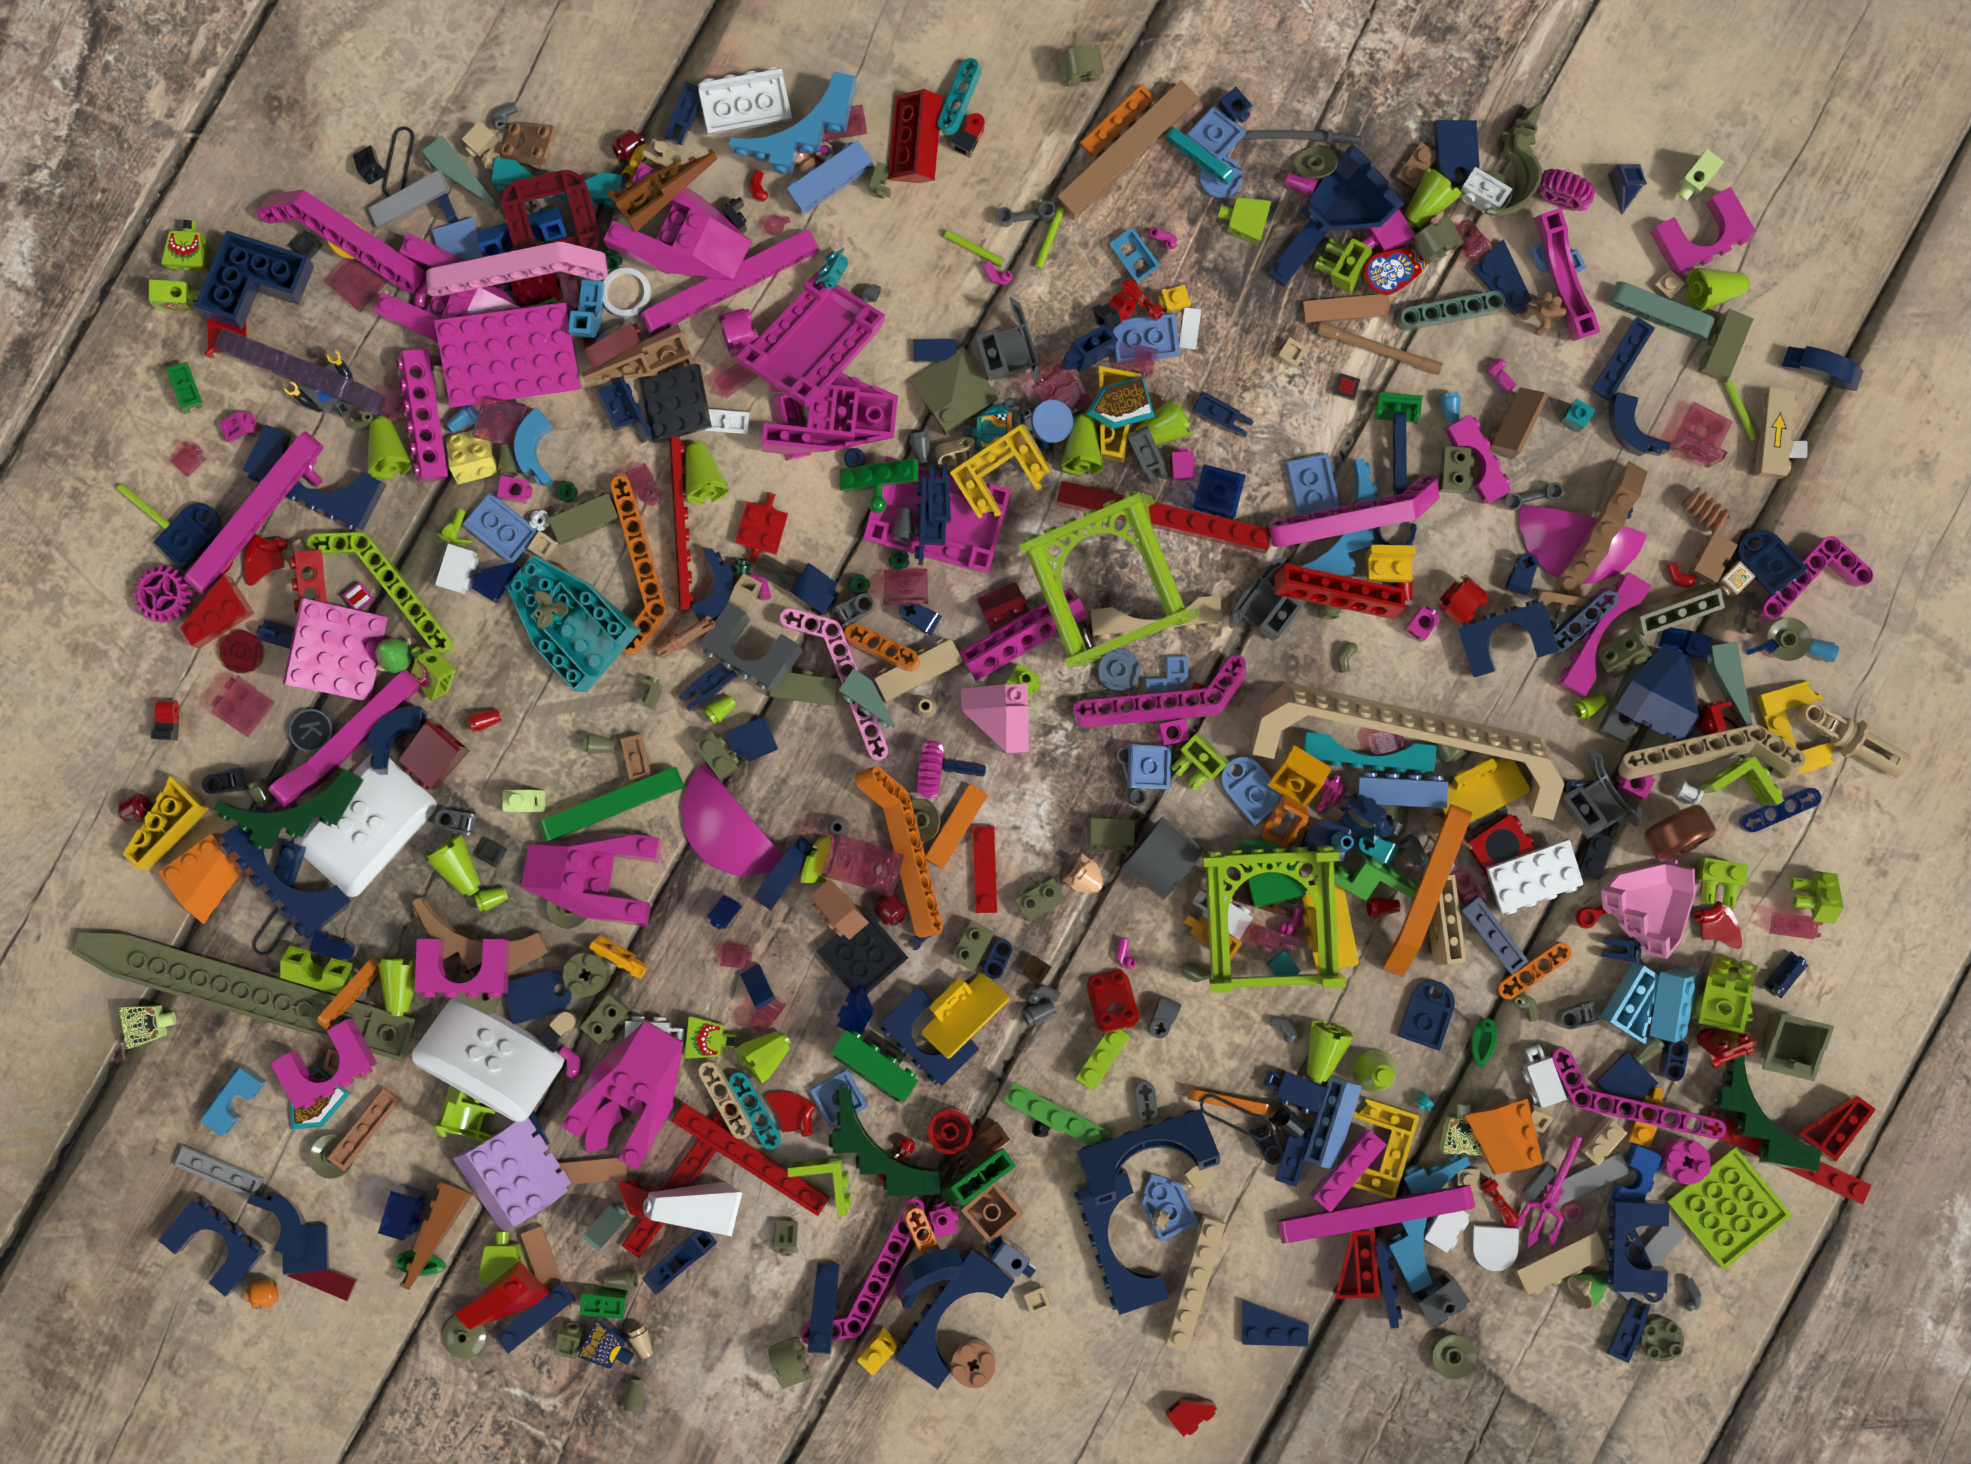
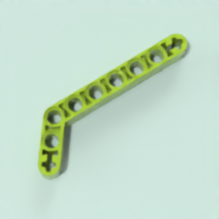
[307,532,455,654]

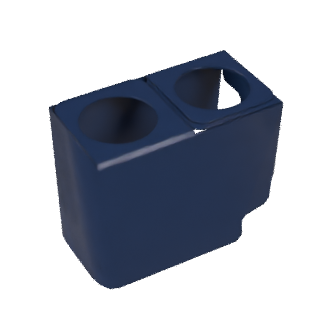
[790,563,839,616]
[725,717,779,762]
[1300,819,1353,862]

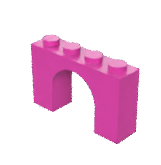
[1650,187,1756,276]
[415,939,509,998]
[270,1018,378,1110]

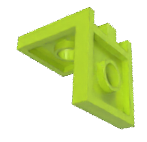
[1698,756,1785,806]
[1698,955,1758,1033]
[788,1157,852,1217]

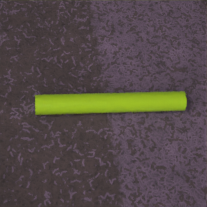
[1034,206,1065,269]
[944,230,1005,267]
[1724,380,1759,442]
[117,483,170,529]

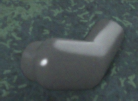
[492,102,518,130]
[1027,984,1060,1004]
[1270,1016,1298,1043]

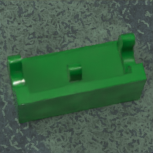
[166,362,203,414]
[1374,392,1423,423]
[579,1284,629,1319]

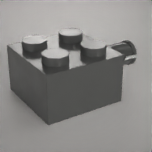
[1411,1271,1470,1326]

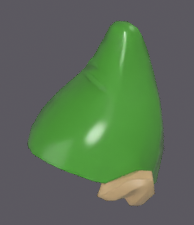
[375,638,412,673]
[1567,1270,1607,1310]

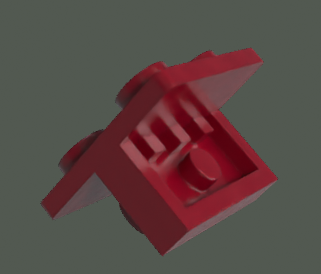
[511,272,560,307]
[978,582,1029,633]

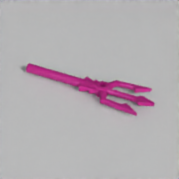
[1513,1134,1583,1250]

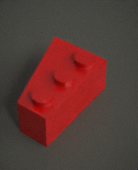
[180,575,255,648]
[1794,1095,1876,1162]
[1335,1227,1379,1299]

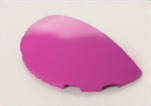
[1518,504,1647,584]
[681,762,784,876]

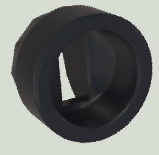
[1032,1120,1051,1138]

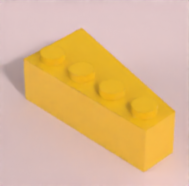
[1099,366,1141,463]
[123,776,210,871]

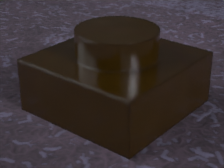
[1022,955,1052,985]

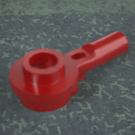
[1575,905,1607,929]

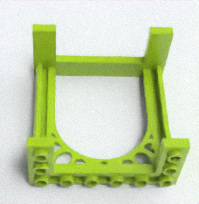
[1019,491,1201,668]
[1203,846,1346,993]

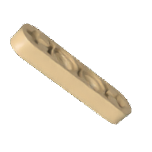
[699,1060,752,1139]

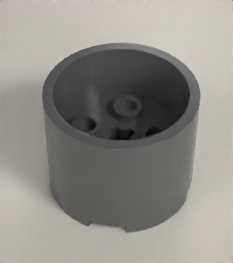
[1122,816,1204,900]

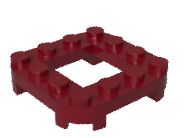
[501,170,600,251]

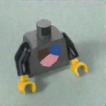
[283,349,353,418]

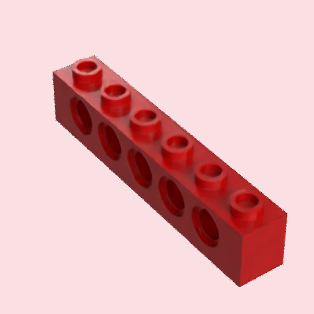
[289,550,327,613]
[1274,563,1405,619]

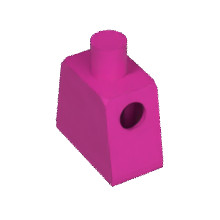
[1360,209,1416,253]

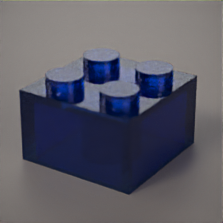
[1191,464,1246,520]
[378,1184,428,1241]

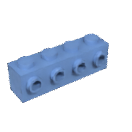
[787,140,873,215]
[1358,772,1448,808]
[1304,1076,1362,1169]

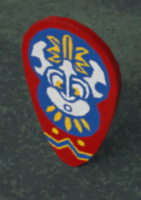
[1364,248,1427,295]

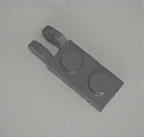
[1128,425,1169,485]

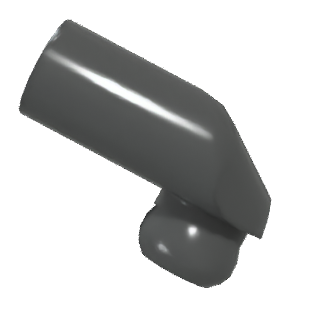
[1683,1278,1701,1312]

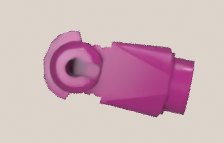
[1488,358,1517,394]

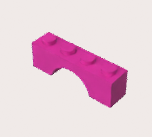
[1443,415,1511,504]
[1309,1127,1387,1212]

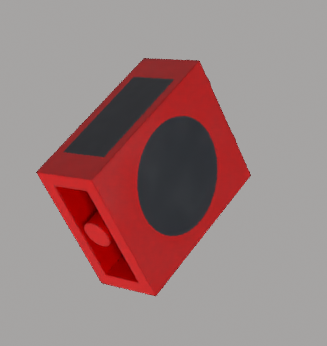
[1466,814,1536,879]

